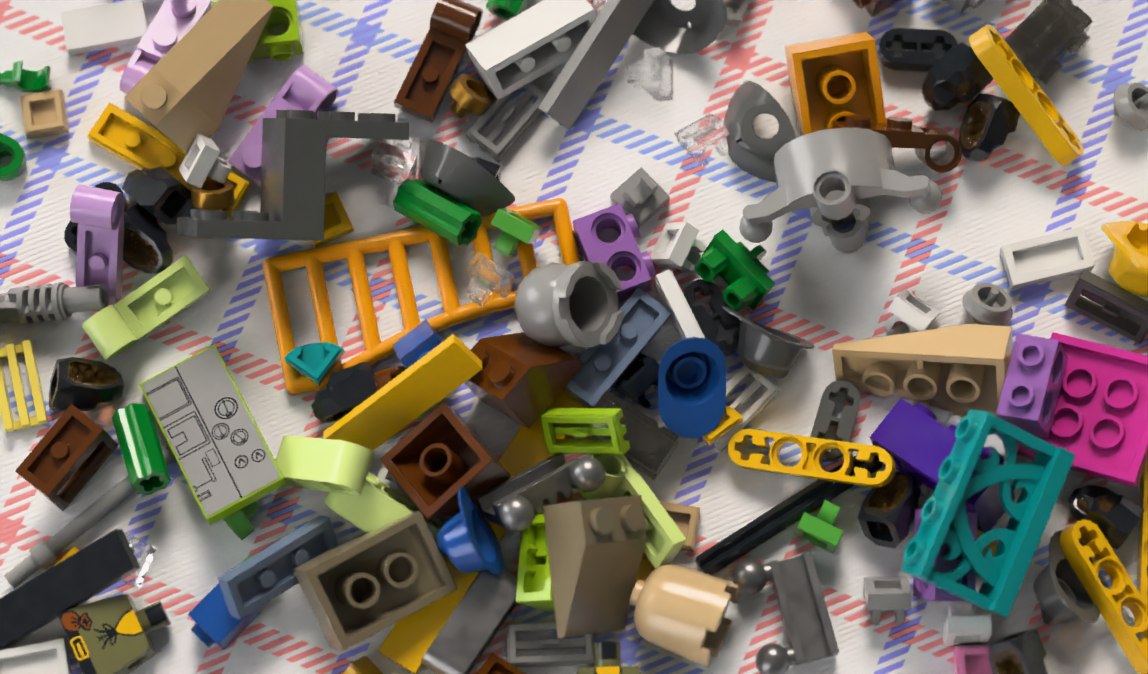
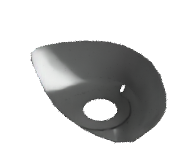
[633,0,727,54]
[722,81,796,183]
[417,139,515,216]

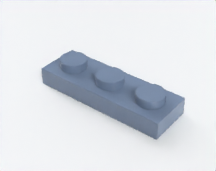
[563,287,672,408]
[217,515,339,619]

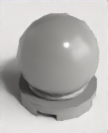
[514,261,624,348]

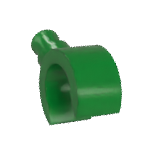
[0,61,51,92]

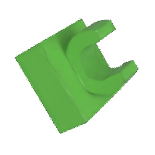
[491,208,543,257]
[794,500,844,553]

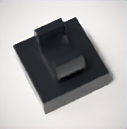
[613,353,660,408]

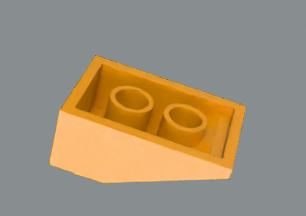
[785,32,887,136]

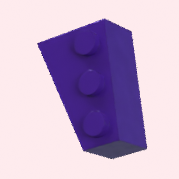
[869,398,1016,533]

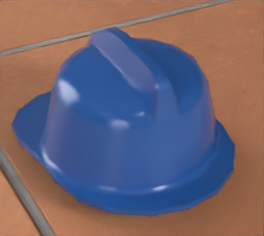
[658,337,727,438]
[437,486,504,574]

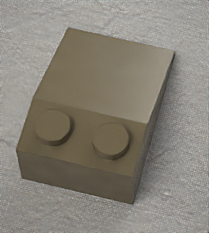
[543,495,646,638]
[292,511,458,651]

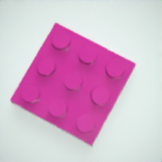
[1017,332,1148,488]

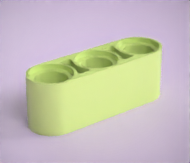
[275,435,374,495]
[324,472,445,549]

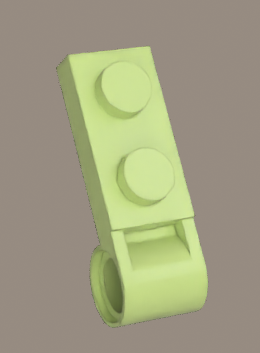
[82,255,211,361]
[579,454,687,569]

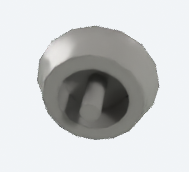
[1113,82,1148,131]
[962,283,1013,326]

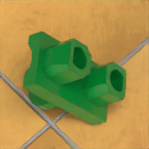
[695,229,775,312]

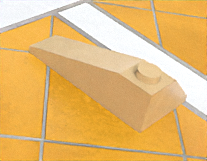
[124,0,274,154]
[832,324,1013,418]

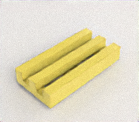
[0,339,49,433]

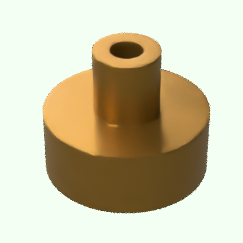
[450,74,493,118]
[191,180,234,211]

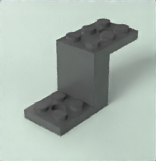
[177,110,409,240]

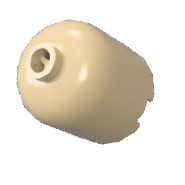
[629,563,740,668]

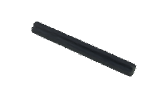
[695,455,883,576]

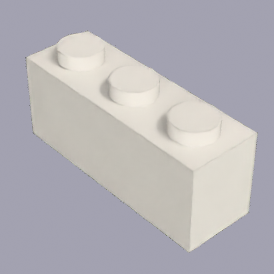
[465,0,597,100]

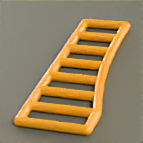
[263,198,580,394]

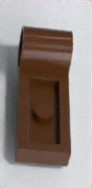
[394,0,483,123]
[832,115,962,173]

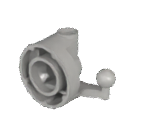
[739,127,942,253]

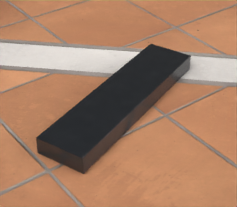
[0,529,141,650]

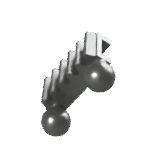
[475,453,605,531]
[732,551,839,674]

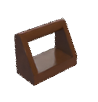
[15,404,119,511]

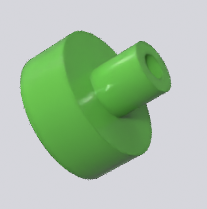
[223,502,261,541]

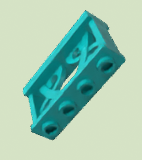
[902,409,1076,618]

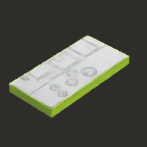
[139,344,287,526]

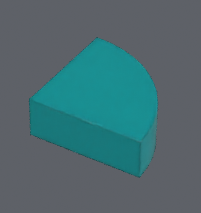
[284,342,345,386]

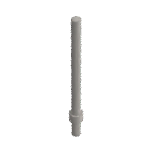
[4,444,176,589]

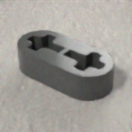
[810,380,861,462]

